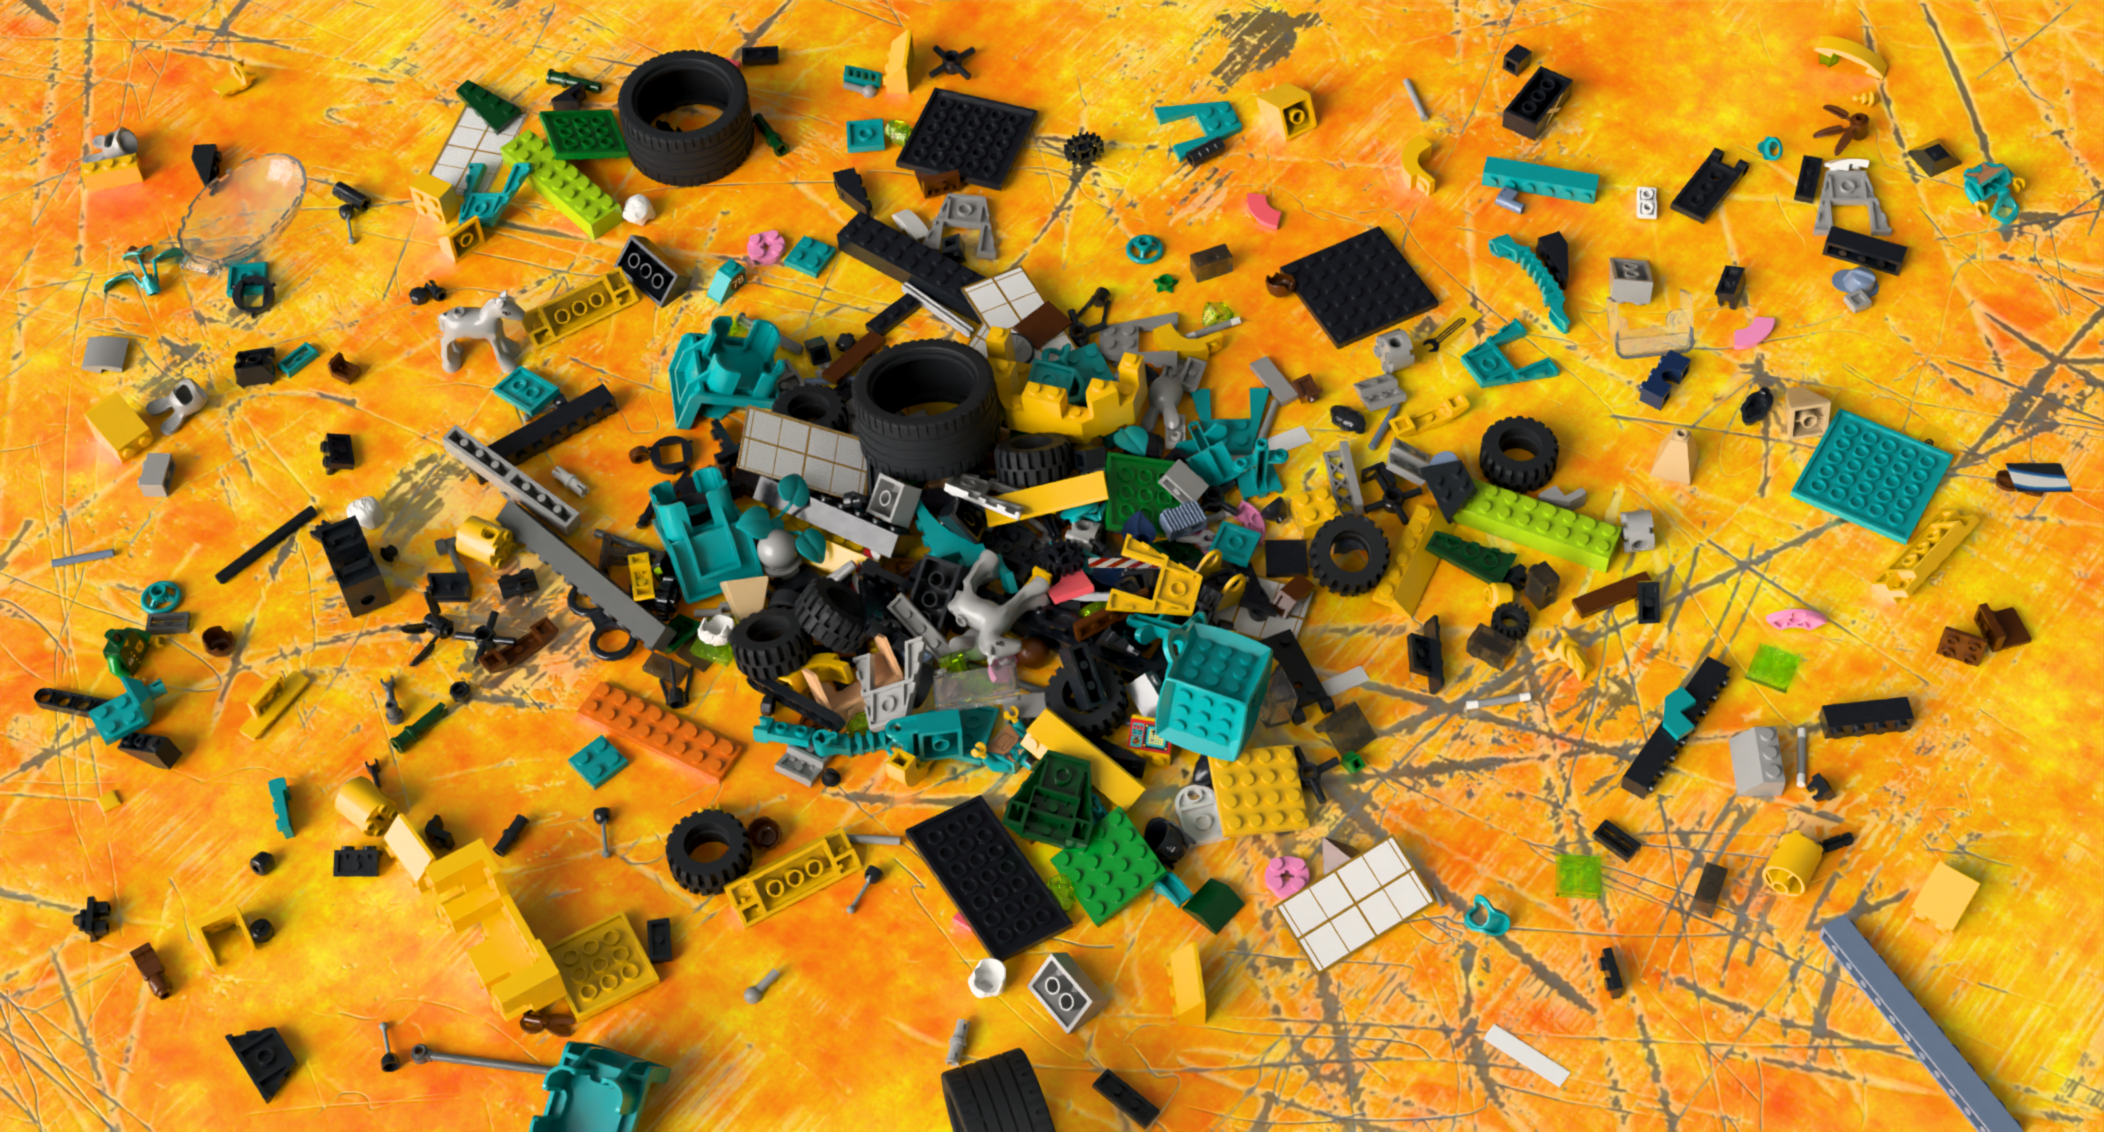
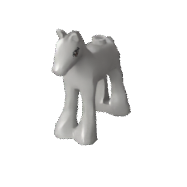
[438,290,525,373]
[947,549,1050,666]

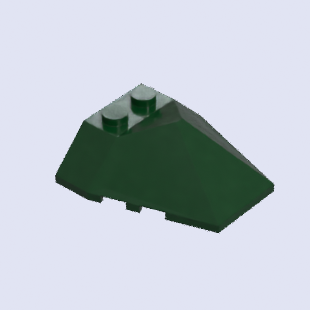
[1002,750,1093,849]

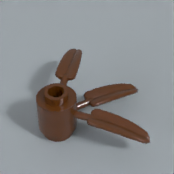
[1813,104,1869,156]

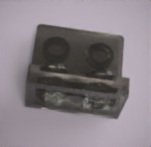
[1313,701,1377,757]

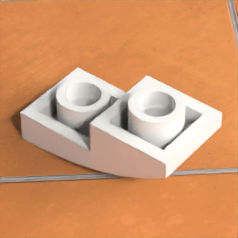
[1824,158,1869,171]
[1636,187,1657,219]
[892,209,928,241]
[1165,414,1185,449]

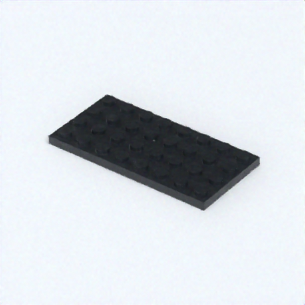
[905,795,1073,962]

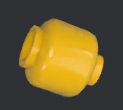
[1484,582,1517,609]

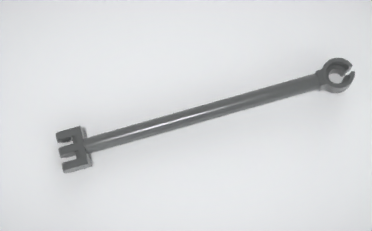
[411,1044,554,1075]

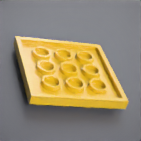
[1207,744,1309,838]
[545,910,660,1023]

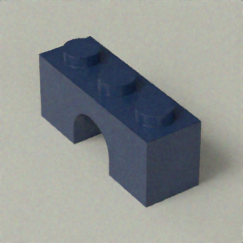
[1639,350,1691,411]

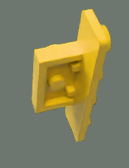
[239,670,310,741]

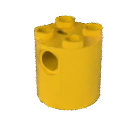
[456,515,516,569]
[335,776,400,837]
[1762,830,1823,896]

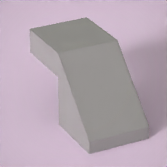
[1538,485,1587,511]

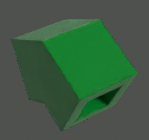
[1341,750,1366,773]

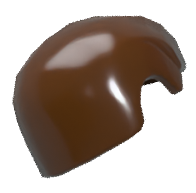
[1265,272,1296,298]
[202,626,236,657]
[1017,636,1050,670]
[747,816,783,852]

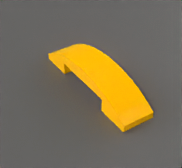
[1814,36,1888,80]
[1389,390,1470,437]
[628,552,655,601]

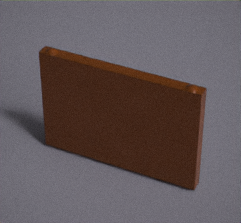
[1013,300,1073,351]

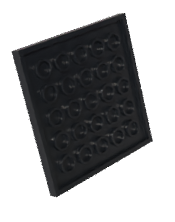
[896,87,1038,191]
[1280,226,1439,350]

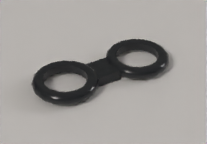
[567,585,638,662]

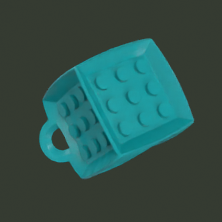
[1155,623,1273,762]

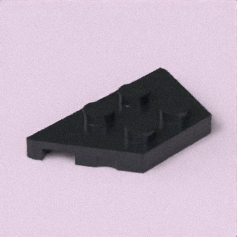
[1420,460,1478,524]
[225,1027,298,1104]

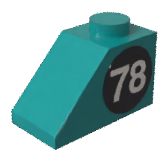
[707,258,747,305]

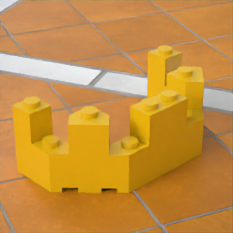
[985,326,1148,444]
[424,838,568,1022]

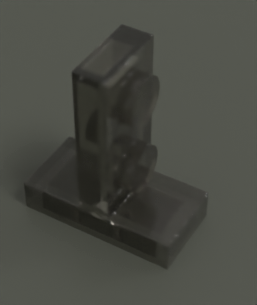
[599,534,653,577]

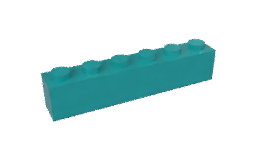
[1482,156,1599,204]

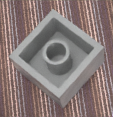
[866,473,922,528]

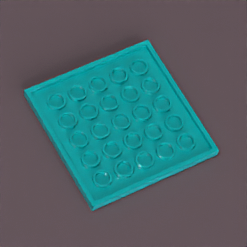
[1790,408,1954,545]

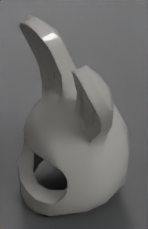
[83,127,138,163]
[1141,376,1183,433]
[146,378,209,435]
[942,628,987,672]

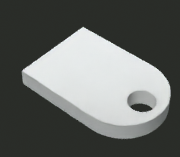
[1175,785,1230,849]

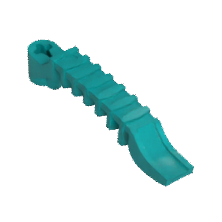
[1488,234,1570,334]
[812,707,962,758]
[1092,793,1193,909]

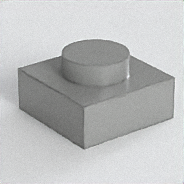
[1843,289,1872,314]

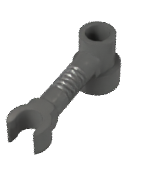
[434,536,467,573]
[380,675,405,725]

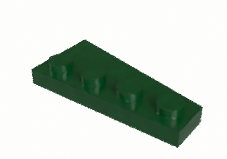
[455,80,522,136]
[1425,530,1518,585]

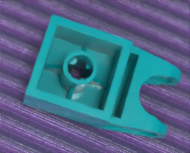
[885,709,963,762]

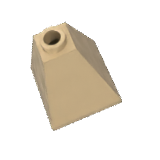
[1785,386,1831,441]
[1650,427,1700,486]
[720,576,768,624]

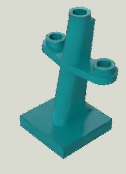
[1174,421,1241,486]
[1233,438,1289,502]
[1126,611,1208,654]

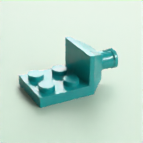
[1026,358,1087,406]
[88,676,168,746]

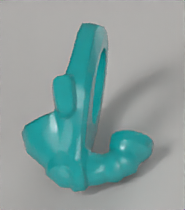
[1756,136,1783,161]

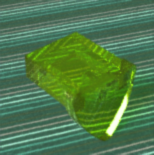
[1202,302,1235,326]
[938,652,970,681]

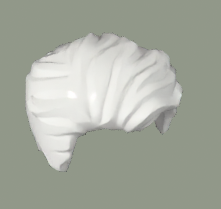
[622,194,656,226]
[347,496,385,530]
[698,615,734,646]
[968,957,1006,998]

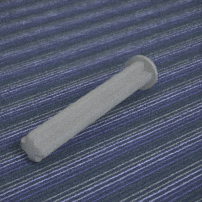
[735,312,804,355]

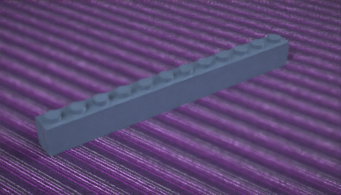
[1819,914,2023,1132]

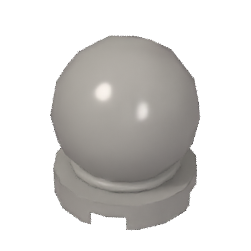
[757,529,803,580]

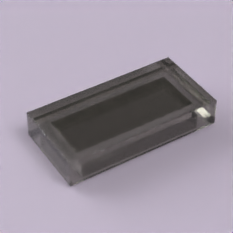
[642,652,689,686]

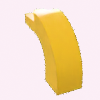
[1401,134,1436,196]
[1153,322,1223,362]
[777,653,854,693]
[886,748,934,787]

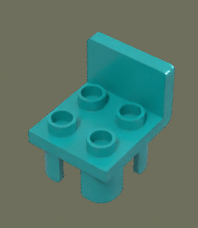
[668,316,785,430]
[648,467,764,604]
[529,1041,671,1132]

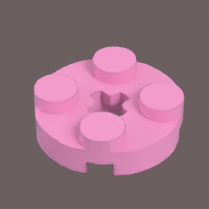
[747,230,786,265]
[1265,856,1309,899]

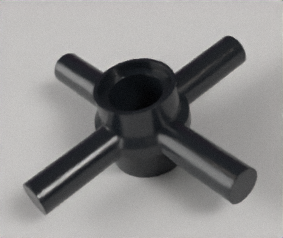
[929,45,976,80]
[1068,309,1108,347]
[1364,475,1423,525]
[1200,479,1240,517]
[455,611,517,667]
[1294,746,1340,804]

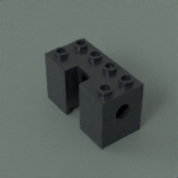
[316,515,392,618]

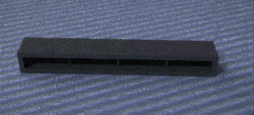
[468,384,618,486]
[1621,656,1731,800]

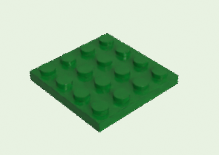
[539,109,629,160]
[1105,452,1182,538]
[1050,806,1169,928]

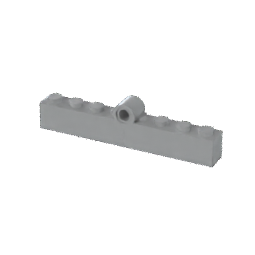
[442,424,581,538]

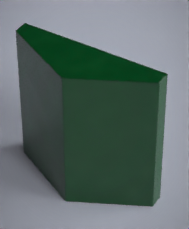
[1151,539,1205,564]
[664,613,701,655]
[1182,878,1245,935]

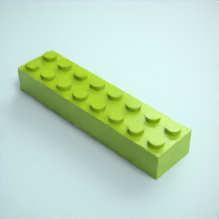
[500,129,624,240]
[1452,478,1622,573]

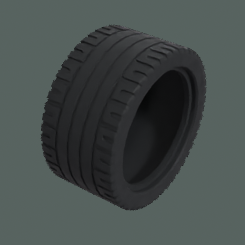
[618,50,755,187]
[852,338,1000,481]
[941,1048,1056,1132]

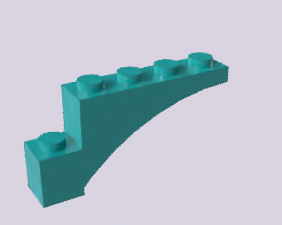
[913,499,986,574]

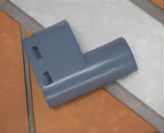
[1495,186,1525,215]

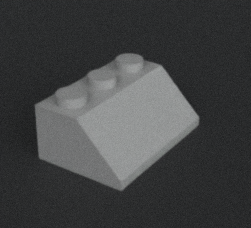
[1729,726,1786,797]
[1027,952,1108,1034]

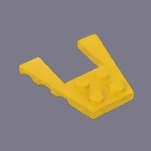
[1105,533,1203,616]

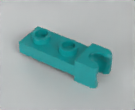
[753,716,816,748]
[268,777,294,839]

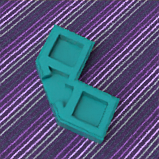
[1662,686,1696,741]

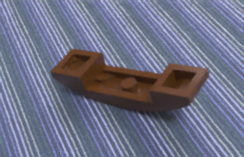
[477,616,559,674]

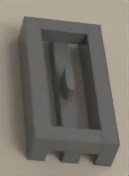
[145,611,191,635]

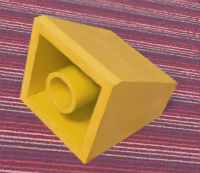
[1256,82,1317,141]
[84,391,155,463]
[1911,861,1980,934]

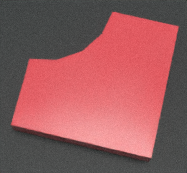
[1048,567,1095,604]

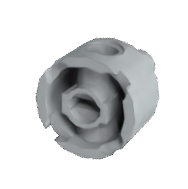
[1373,328,1415,374]
[1620,510,1655,553]
[1065,518,1103,555]

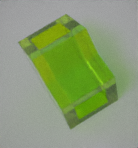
[1819,53,1839,68]

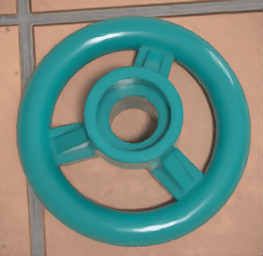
[1126,235,1164,265]
[140,581,182,614]

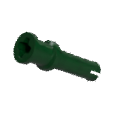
[546,68,602,94]
[753,113,789,157]
[389,702,449,754]

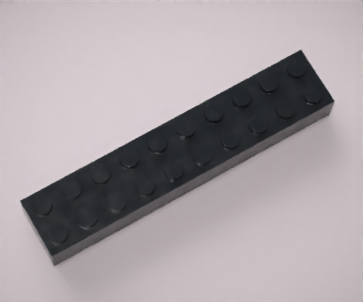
[837,211,987,325]

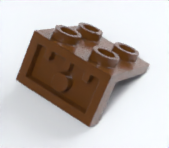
[915,169,961,199]
[1974,603,2032,653]
[1936,626,1988,667]

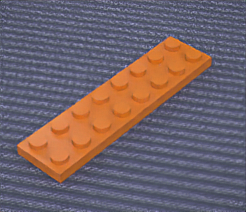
[577,681,743,784]

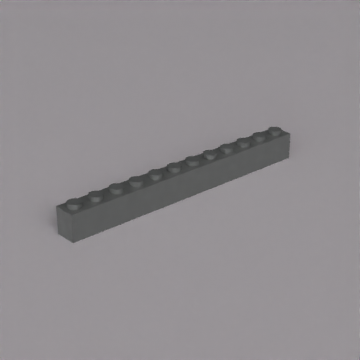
[495,500,677,653]

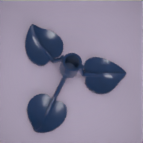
[1091,510,1156,587]

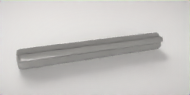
[901,282,975,338]

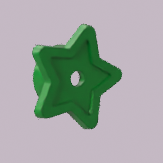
[1153,274,1178,293]

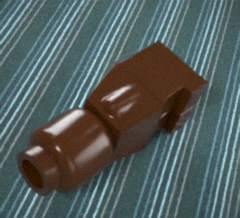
[129,942,173,1000]

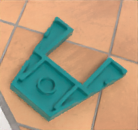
[1154,101,1242,163]
[458,163,533,227]
[1460,318,1560,388]
[1190,388,1269,455]

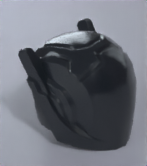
[1144,817,1197,870]

